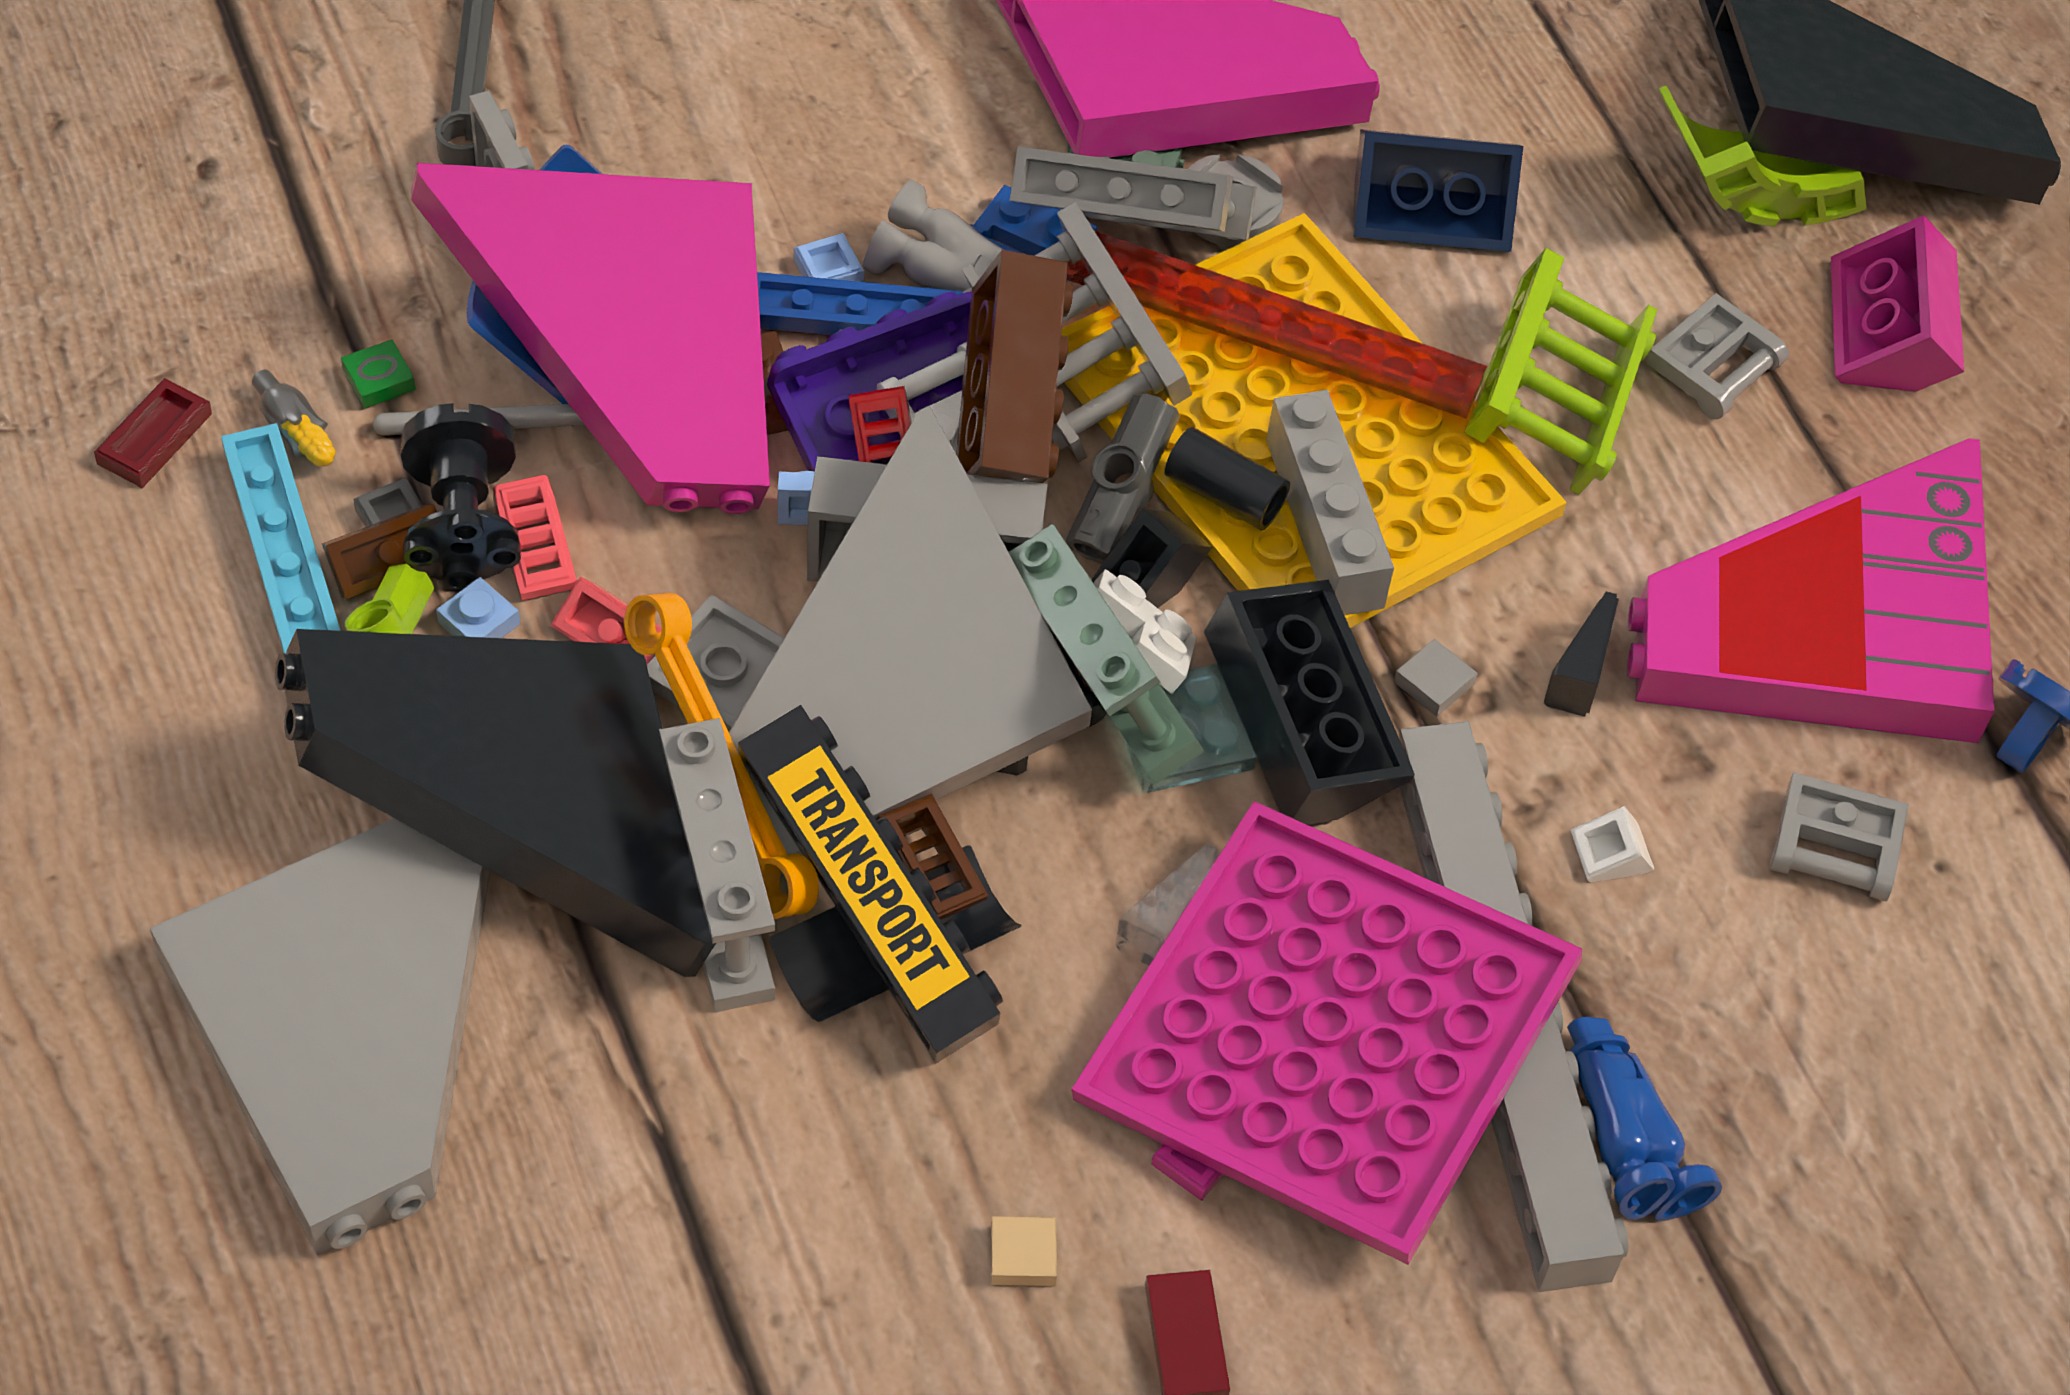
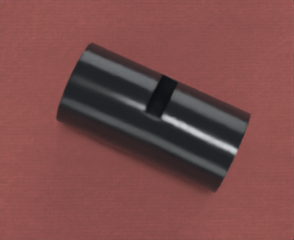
[1164,427,1290,531]

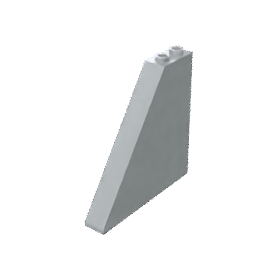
[729,406,1092,876]
[150,818,491,1255]

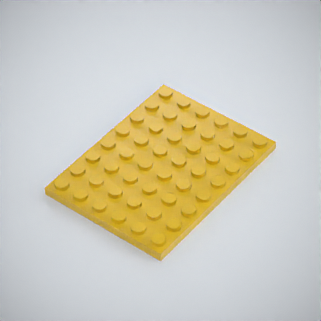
[1061,213,1567,628]

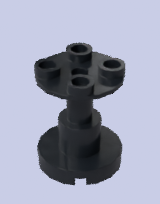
[400,403,521,592]

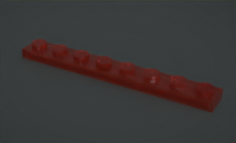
[1066,230,1487,419]

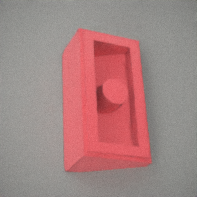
[550,576,661,665]

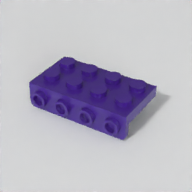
[766,292,972,472]

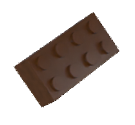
[956,250,1073,483]

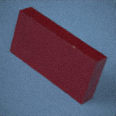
[94,378,212,489]
[1145,1270,1230,1395]

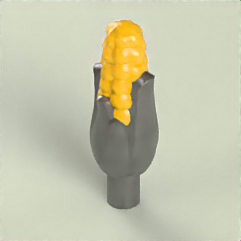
[251,369,336,467]

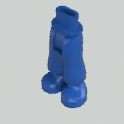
[1567,1017,1722,1221]

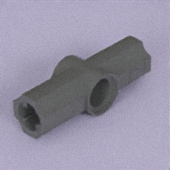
[1065,393,1180,564]

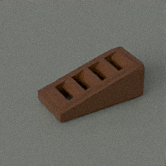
[877,794,988,920]

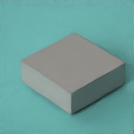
[1394,638,1478,717]

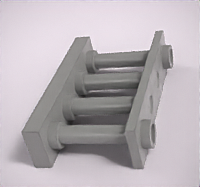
[1009,146,1257,240]
[962,201,1192,463]
[659,718,775,1012]

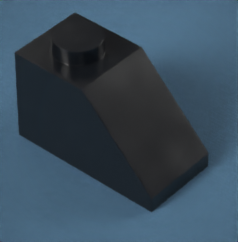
[1091,508,1212,608]

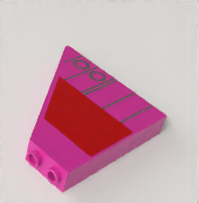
[1627,438,1994,743]

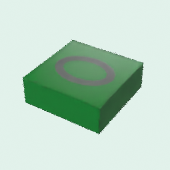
[341,339,416,409]

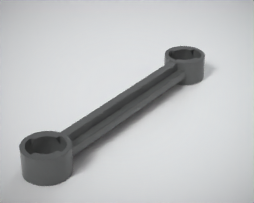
[435,0,495,166]

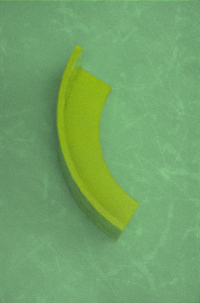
[1658,85,1867,227]

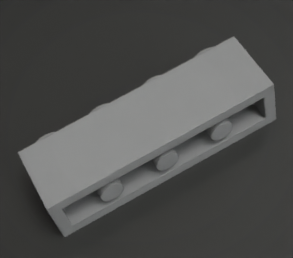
[1266,390,1394,615]

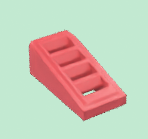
[493,475,577,601]

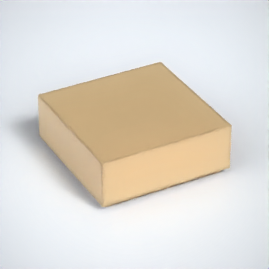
[991,1216,1057,1286]

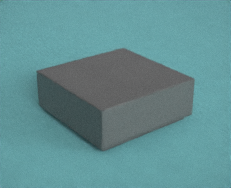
[353,478,423,527]

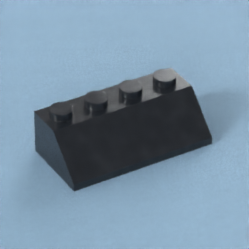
[1204,579,1415,825]

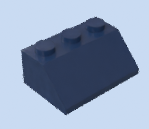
[1353,129,1524,252]

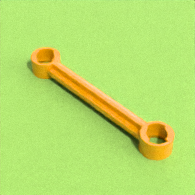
[624,592,819,919]

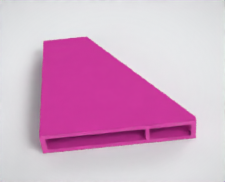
[996,0,1380,157]
[411,163,770,514]

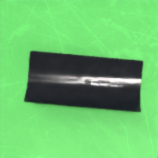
[769,845,1022,1022]

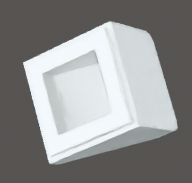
[1571,806,1654,883]

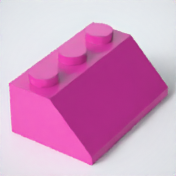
[1831,215,1964,392]

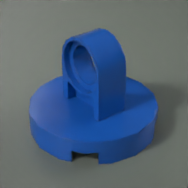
[1996,659,2070,773]

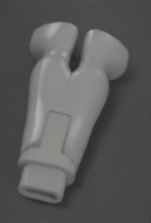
[863,179,1004,291]

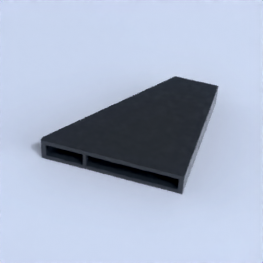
[1699,0,2061,205]
[275,629,716,977]

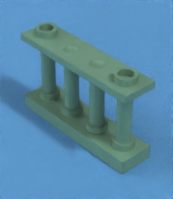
[1009,524,1205,784]

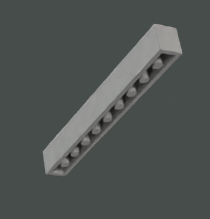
[1399,721,1629,1292]

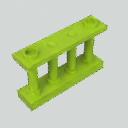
[1464,248,1658,495]

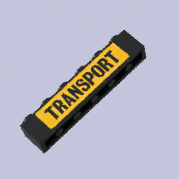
[738,705,1003,1063]

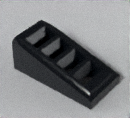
[1544,591,1619,717]

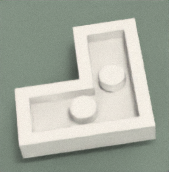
[1094,569,1196,694]

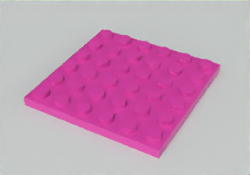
[1071,801,1582,1265]

